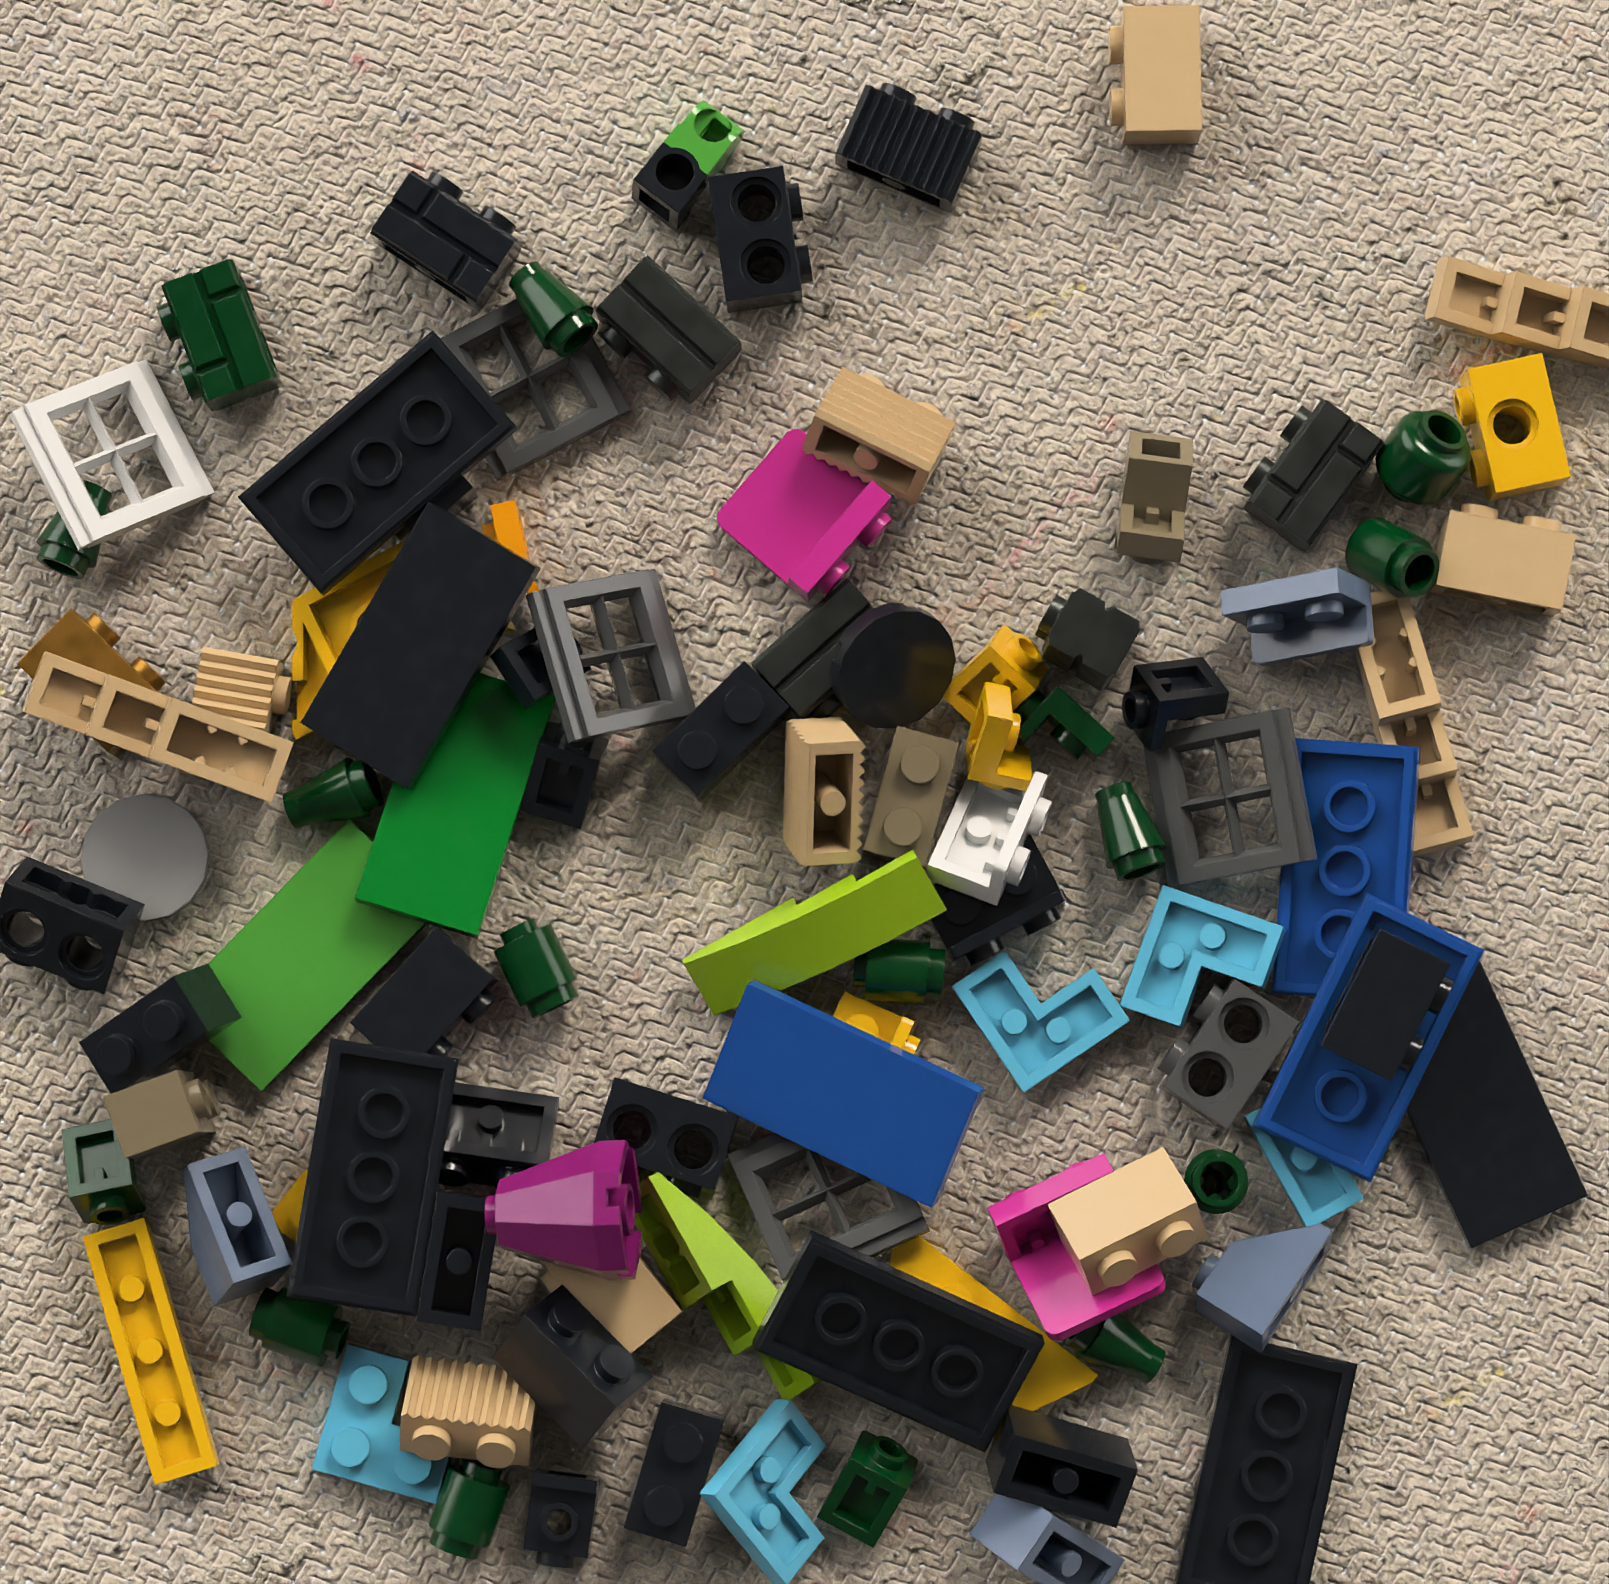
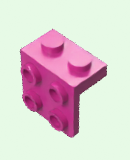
[717,429,892,603]
[987,1153,1166,1341]

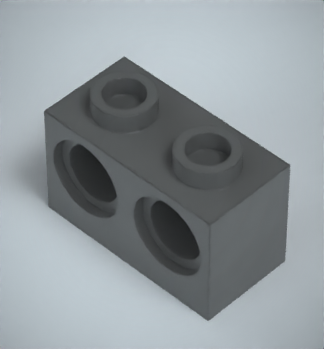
[1157,979,1299,1130]

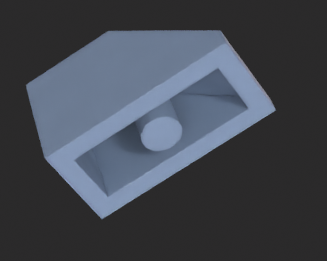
[183,1146,292,1306]
[1192,1224,1332,1353]
[969,1494,1125,1584]

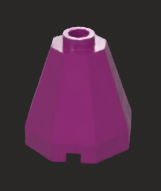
[485,1140,642,1280]

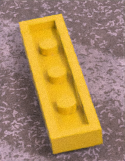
[82,1217,220,1485]

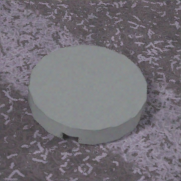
[80,794,210,922]

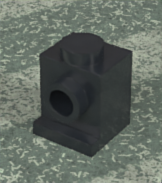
[523,1468,601,1568]

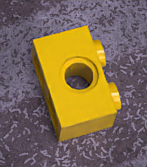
[1453,353,1571,502]

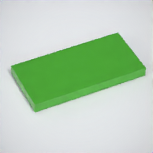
[208,820,427,1092]

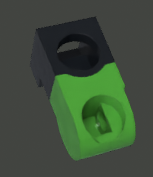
[631,100,745,232]

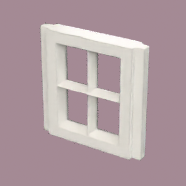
[10,359,214,551]

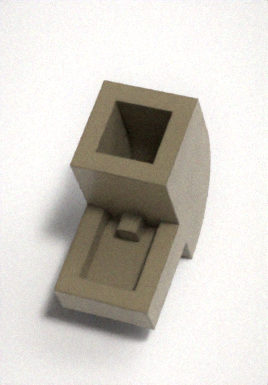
[1114,431,1193,565]

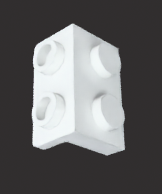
[926,771,1052,906]

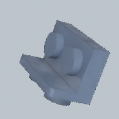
[1220,567,1374,666]

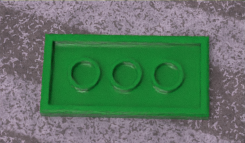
[354,673,556,939]

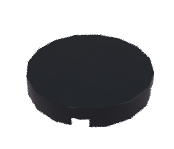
[830,603,956,728]

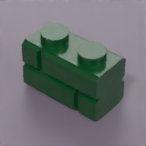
[157,259,283,411]

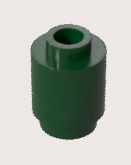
[1345,517,1439,598]
[493,918,579,1019]
[852,939,946,1006]
[249,1286,350,1367]
[429,1459,510,1559]

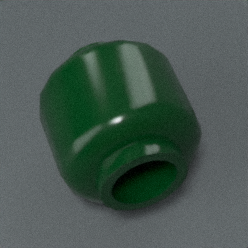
[1375,410,1471,505]

